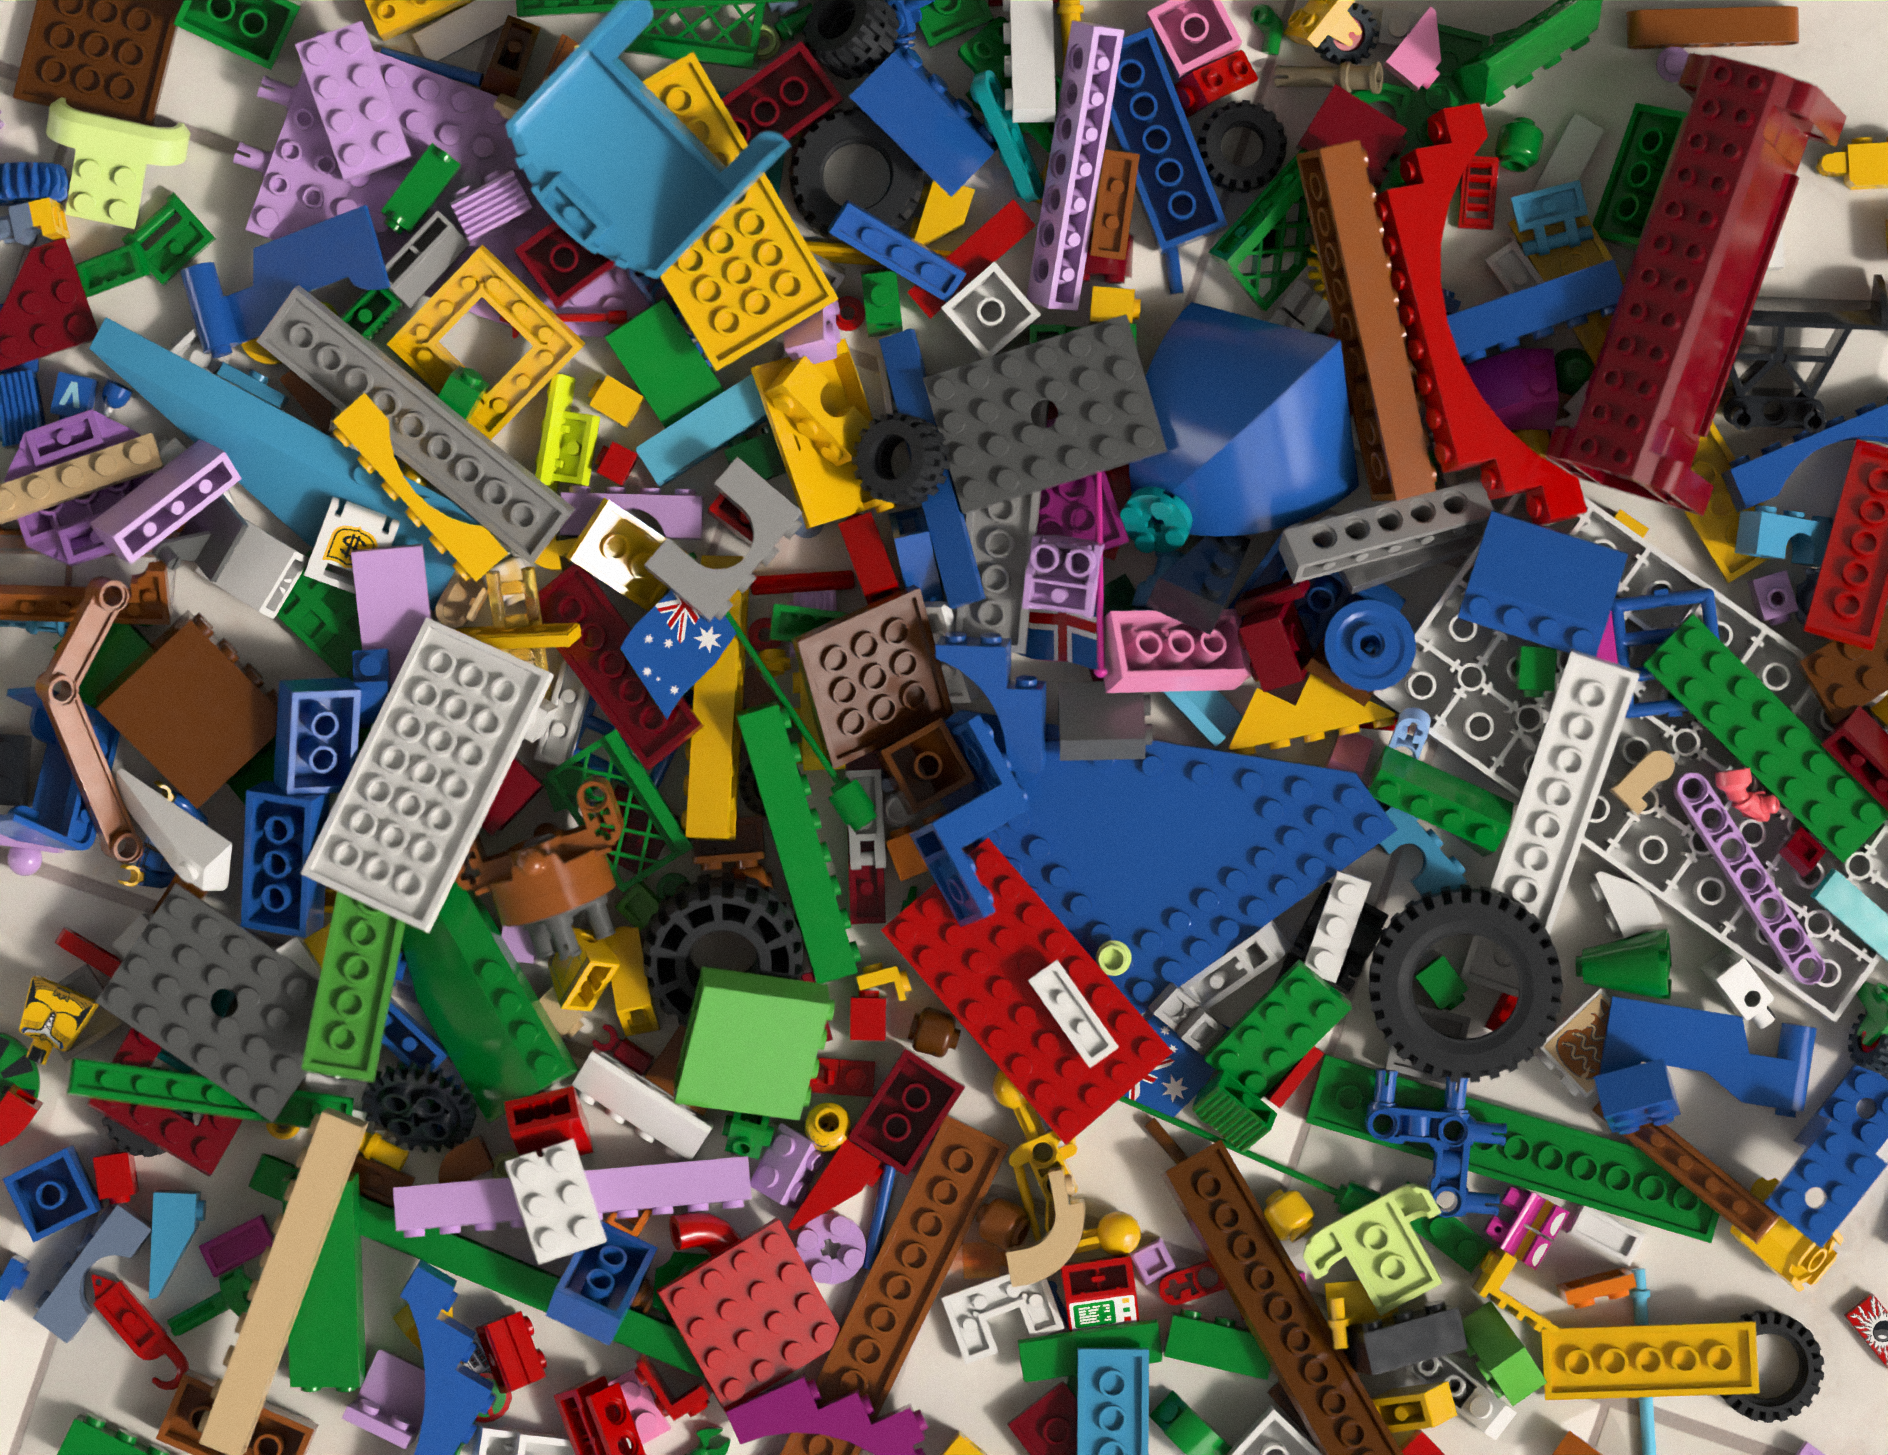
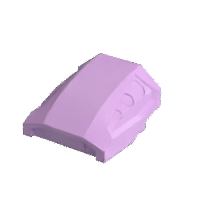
[1022,535,1105,618]

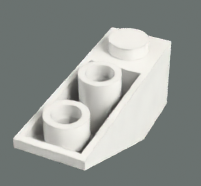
[1406,1355,1517,1440]

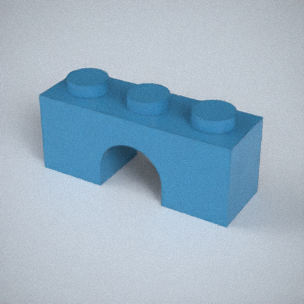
[1735,505,1833,568]
[1378,806,1467,896]

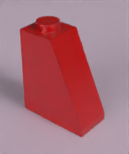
[838,512,900,605]

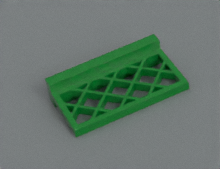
[622,3,765,71]
[1208,149,1317,312]
[545,728,694,893]

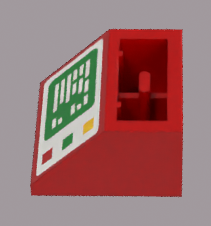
[1060,1254,1139,1332]

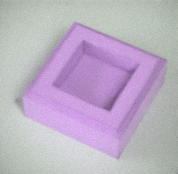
[1129,1237,1177,1285]

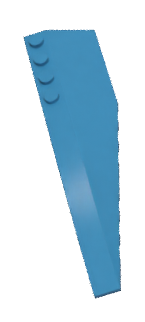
[89,317,480,611]

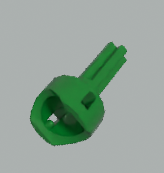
[167,1264,253,1336]

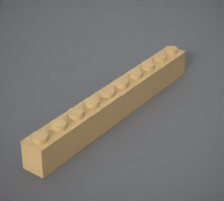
[198,1107,368,1455]

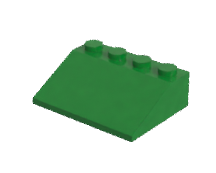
[1452,0,1603,107]

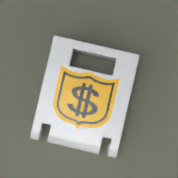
[304,497,400,594]

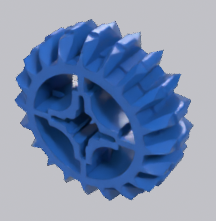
[0,162,69,207]

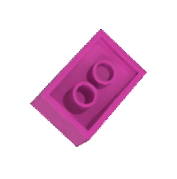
[1465,348,1559,430]

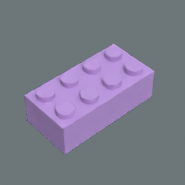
[295,21,412,183]

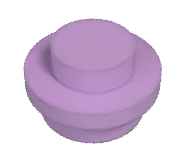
[1656,47,1689,82]

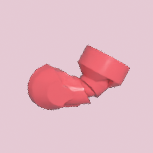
[1714,768,1779,822]

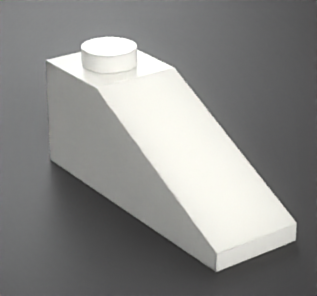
[1180,921,1292,1010]

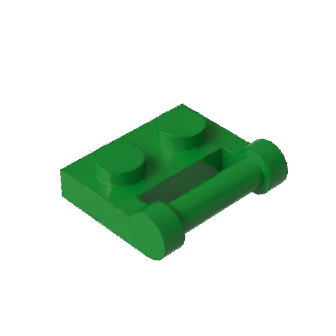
[121,192,216,286]

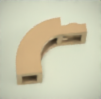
[1006,1166,1085,1287]

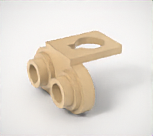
[435,570,489,629]

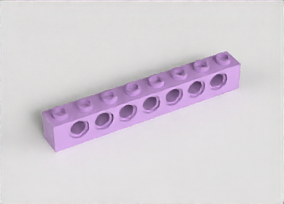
[1027,20,1124,311]

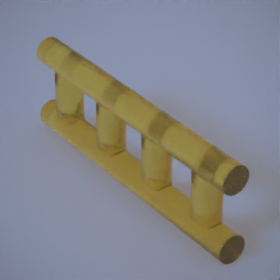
[486,567,552,701]

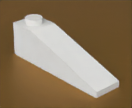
[116,768,232,891]

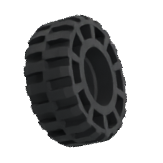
[643,872,803,1028]

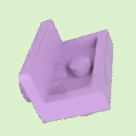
[750,1123,827,1209]

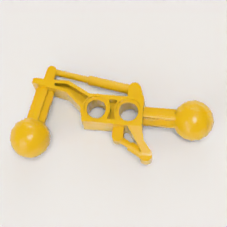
[992,1069,1141,1256]

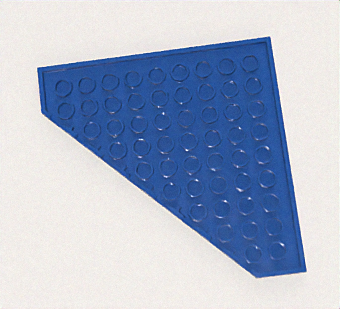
[940,709,1398,1014]

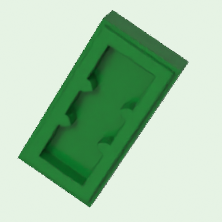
[75,241,151,298]

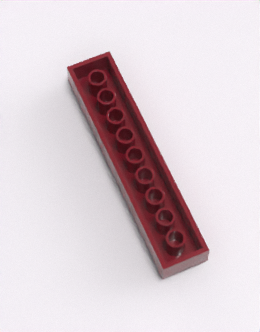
[514,41,843,310]

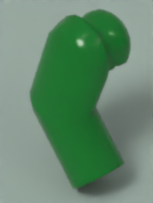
[1250,4,1284,56]

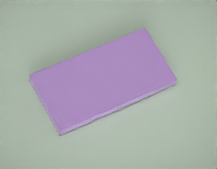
[351,544,431,687]

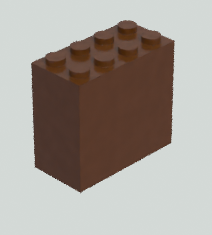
[96,610,279,809]

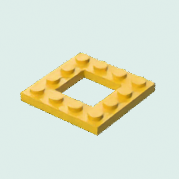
[387,244,585,440]

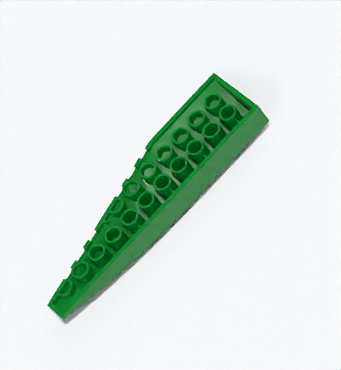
[357,727,579,1124]

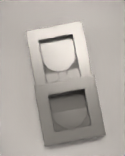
[1148,982,1227,1055]

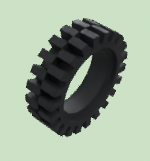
[1720,1310,1824,1423]

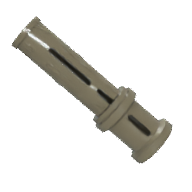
[1274,61,1383,94]

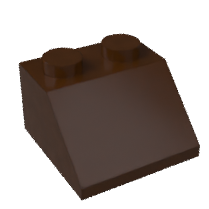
[874,718,976,816]

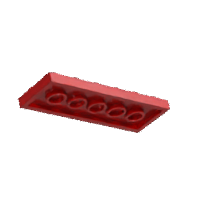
[1803,439,1888,651]

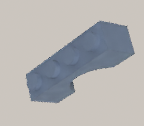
[33,1203,152,1344]

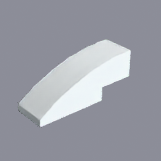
[472,1423,575,1455]

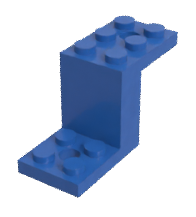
[909,715,1031,928]
[1763,1064,1888,1248]

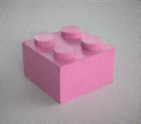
[1145,0,1242,81]

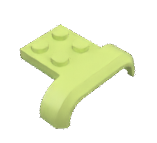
[46,97,191,229]
[1303,1183,1443,1316]

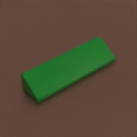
[1018,1319,1163,1382]

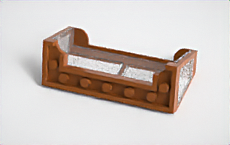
[0,524,178,625]

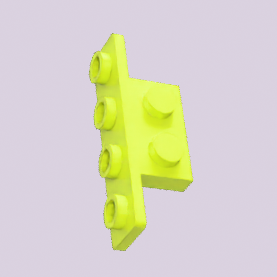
[535,373,600,494]

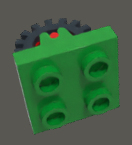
[1848,981,1888,1074]

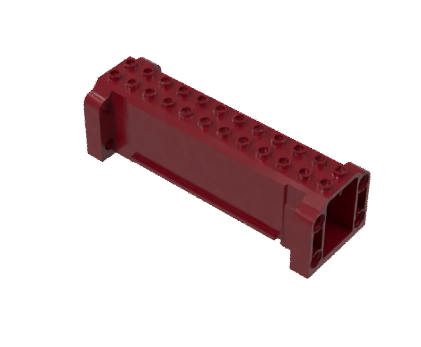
[1544,53,1847,516]

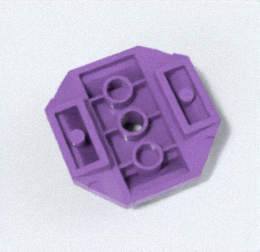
[4,409,154,567]

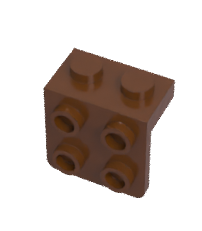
[692,816,766,871]

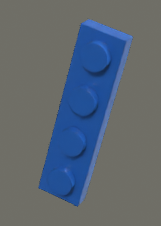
[827,199,966,302]

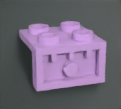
[342,1349,426,1449]

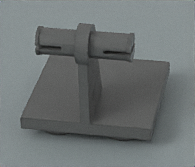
[152,494,249,582]

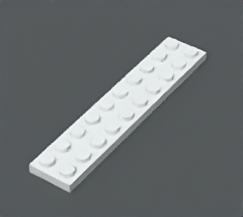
[1460,649,1640,997]

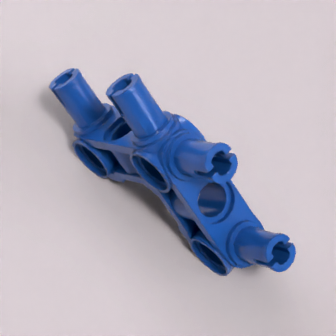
[1364,1069,1507,1218]

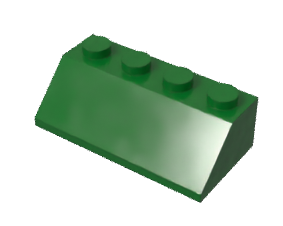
[1592,103,1688,252]

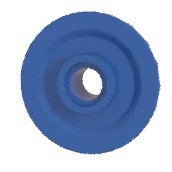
[1323,600,1416,692]

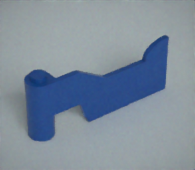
[180,205,391,358]
[1599,996,1817,1118]

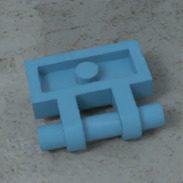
[1510,180,1594,256]

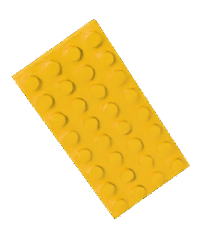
[642,52,839,372]

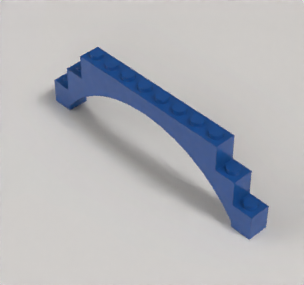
[400,1259,496,1455]

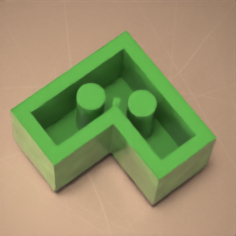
[1462,1300,1547,1407]

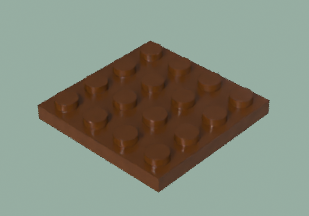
[13,0,184,126]
[791,585,954,769]

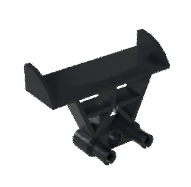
[1719,274,1888,433]

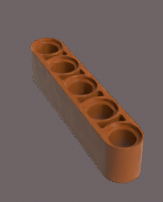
[1626,6,1799,49]

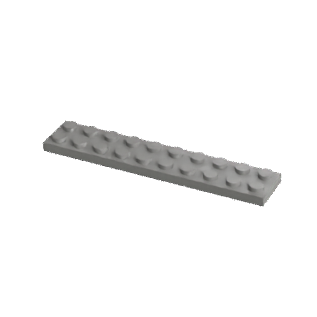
[256,285,575,565]

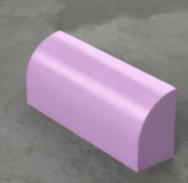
[90,439,242,564]

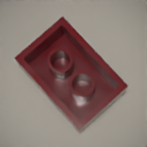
[848,1047,965,1176]

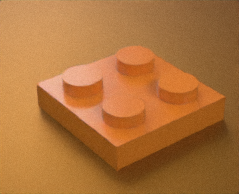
[1556,1267,1637,1309]

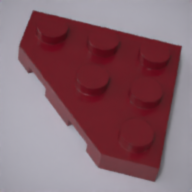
[0,238,98,372]

